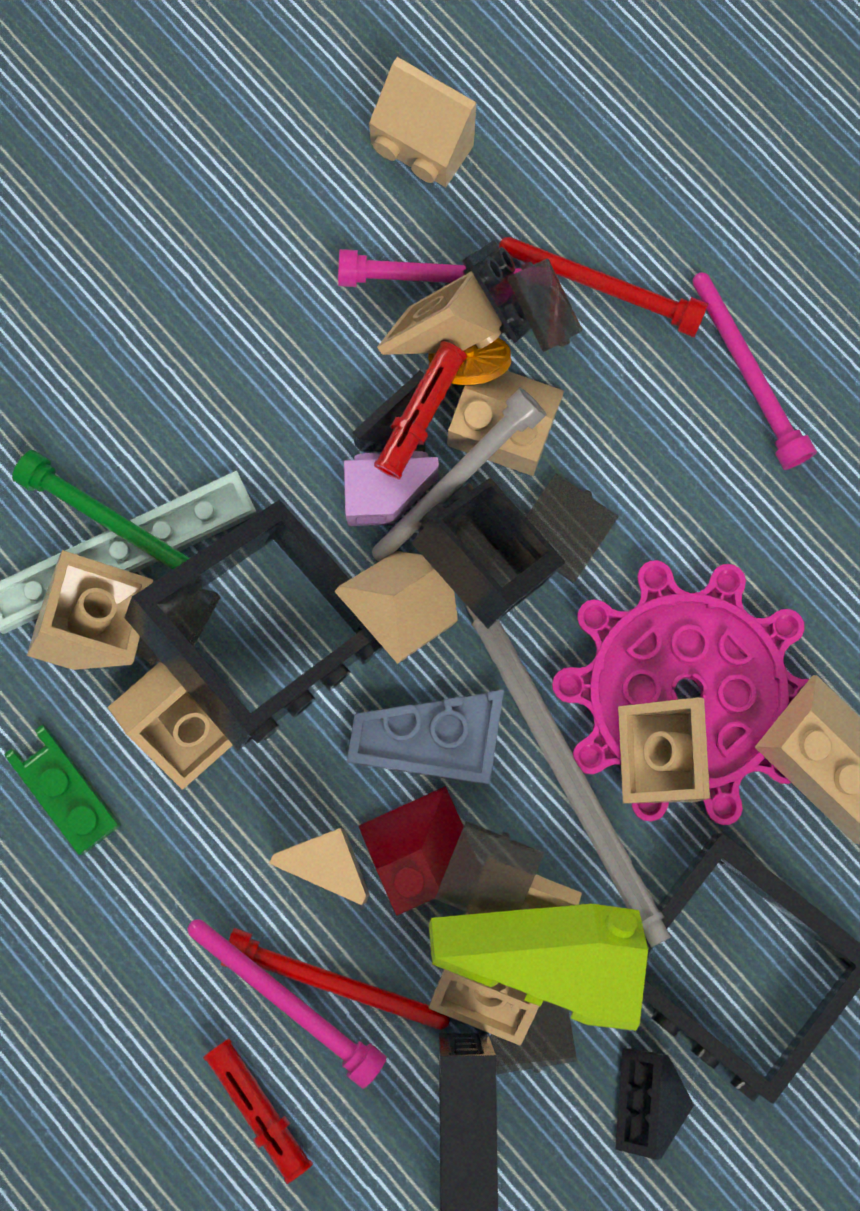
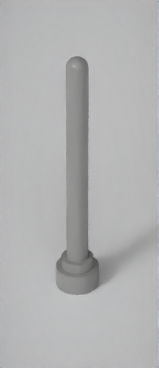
[372,388,547,561]

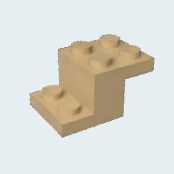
[429,856,582,1046]

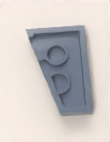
[347,690,504,785]

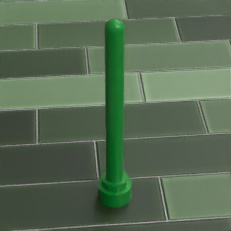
[12,450,190,569]

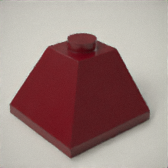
[358,786,483,916]

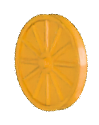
[428,337,511,385]

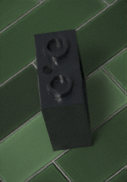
[411,478,566,629]

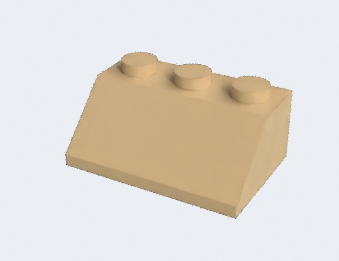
[755,675,860,844]

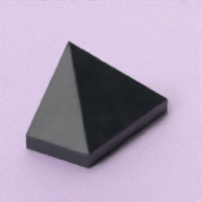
[352,370,426,452]
[615,1048,694,1160]

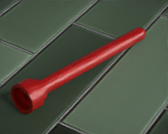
[499,237,709,338]
[221,928,450,1030]

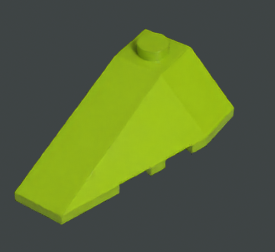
[429,904,648,1031]

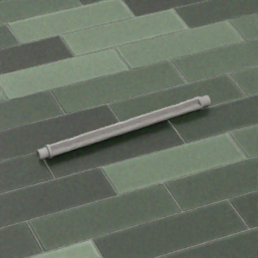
[466,606,671,948]

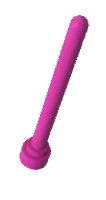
[338,249,556,288]
[693,272,817,470]
[187,919,387,1089]

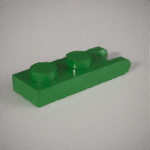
[4,724,121,855]

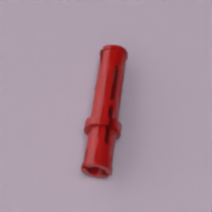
[374,341,467,480]
[203,1038,313,1184]

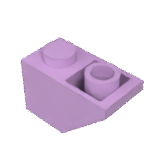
[344,451,439,526]

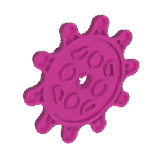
[552,560,809,825]

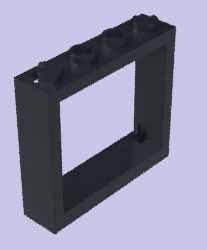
[124,499,383,751]
[643,833,860,1104]
[439,1033,498,1211]

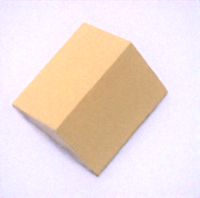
[335,551,458,664]
[618,697,710,804]
[269,828,370,905]

